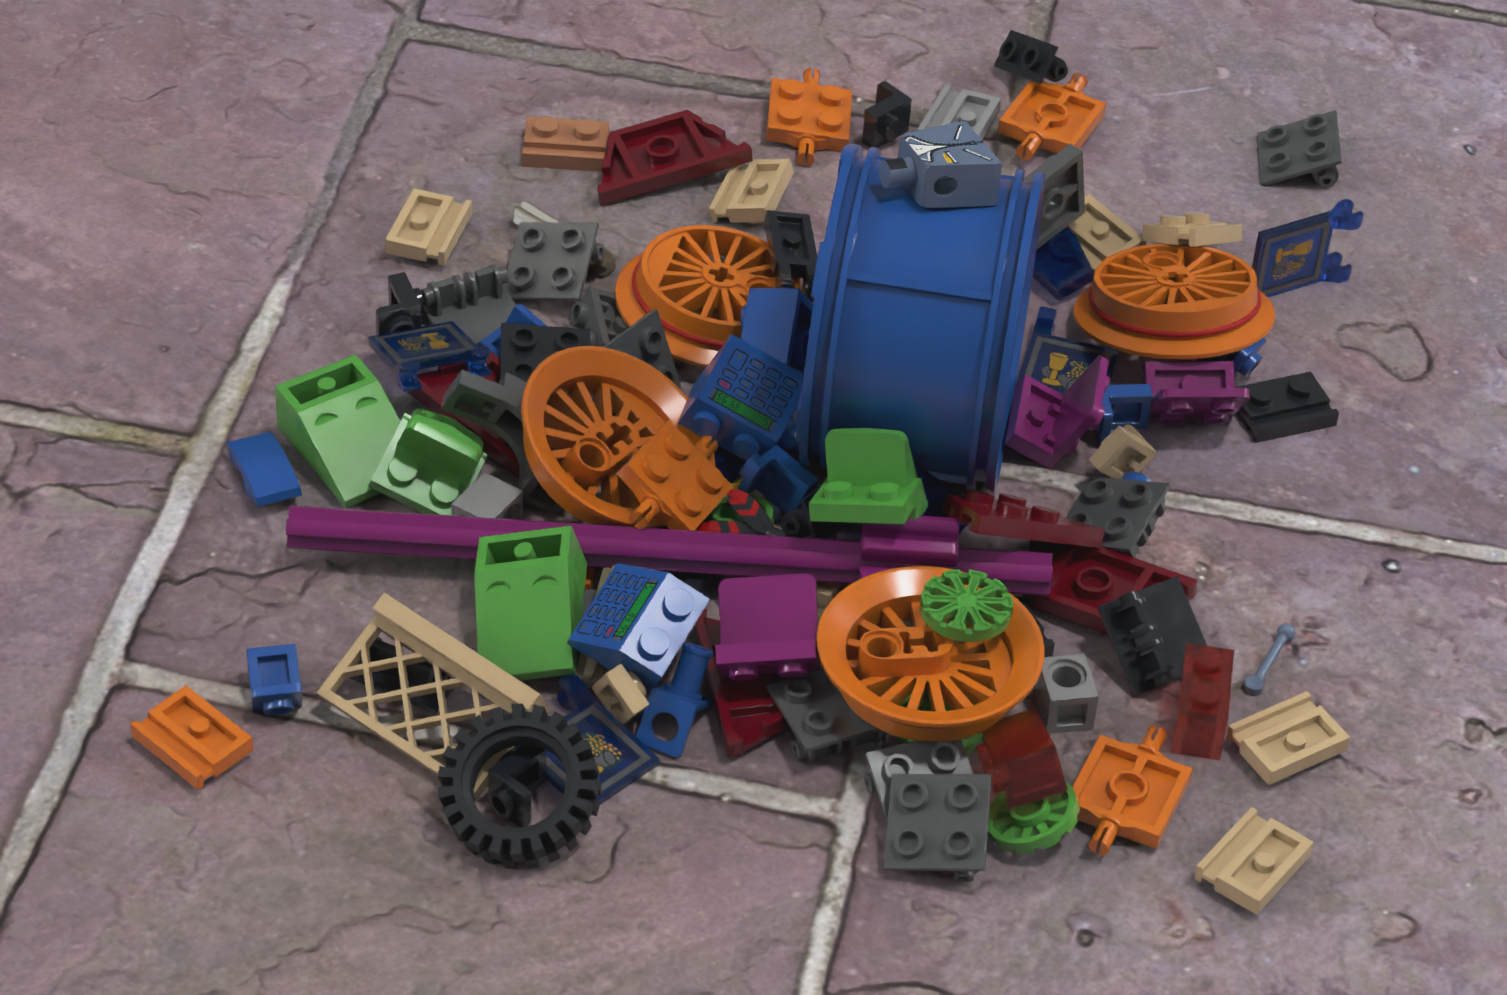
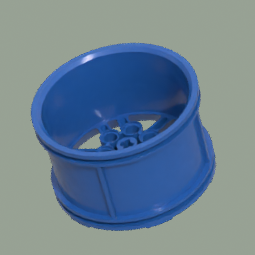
[795,144,1045,496]

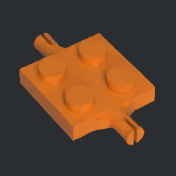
[765,68,852,166]
[998,73,1106,161]
[616,420,733,531]
[1072,725,1193,856]

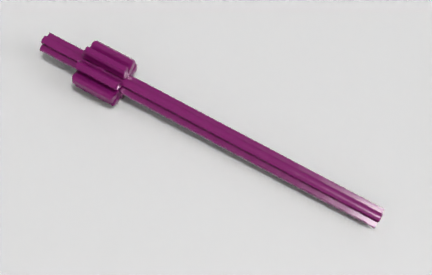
[286,505,1053,596]

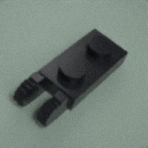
[764,210,817,302]

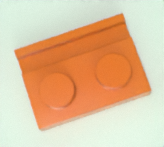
[130,685,254,791]

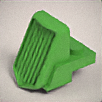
[368,408,487,515]
[809,428,928,524]

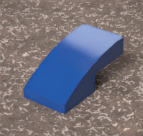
[227,431,302,507]

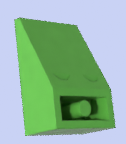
[275,354,400,508]
[474,526,587,681]

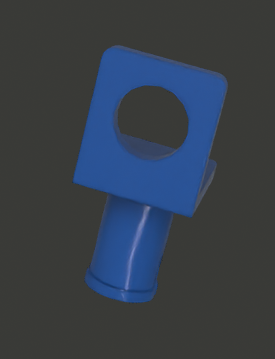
[635,642,713,757]

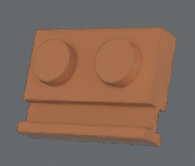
[522,116,610,172]

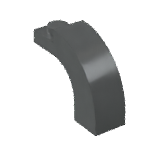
[441,370,563,515]

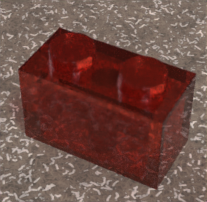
[1171,643,1234,760]
[975,708,1068,809]

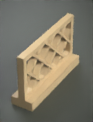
[317,593,549,800]

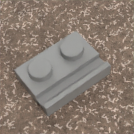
[917,84,1001,140]

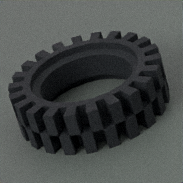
[438,704,601,869]

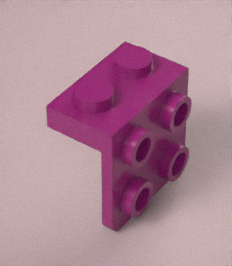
[1005,355,1110,469]
[1142,361,1250,424]
[715,573,821,681]

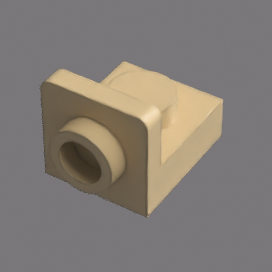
[1089,424,1157,479]
[591,664,649,728]

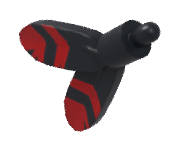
[697,489,790,537]

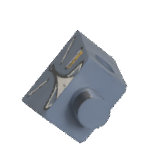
[879,121,1002,208]

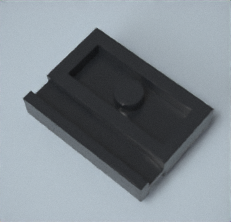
[1235,371,1339,443]

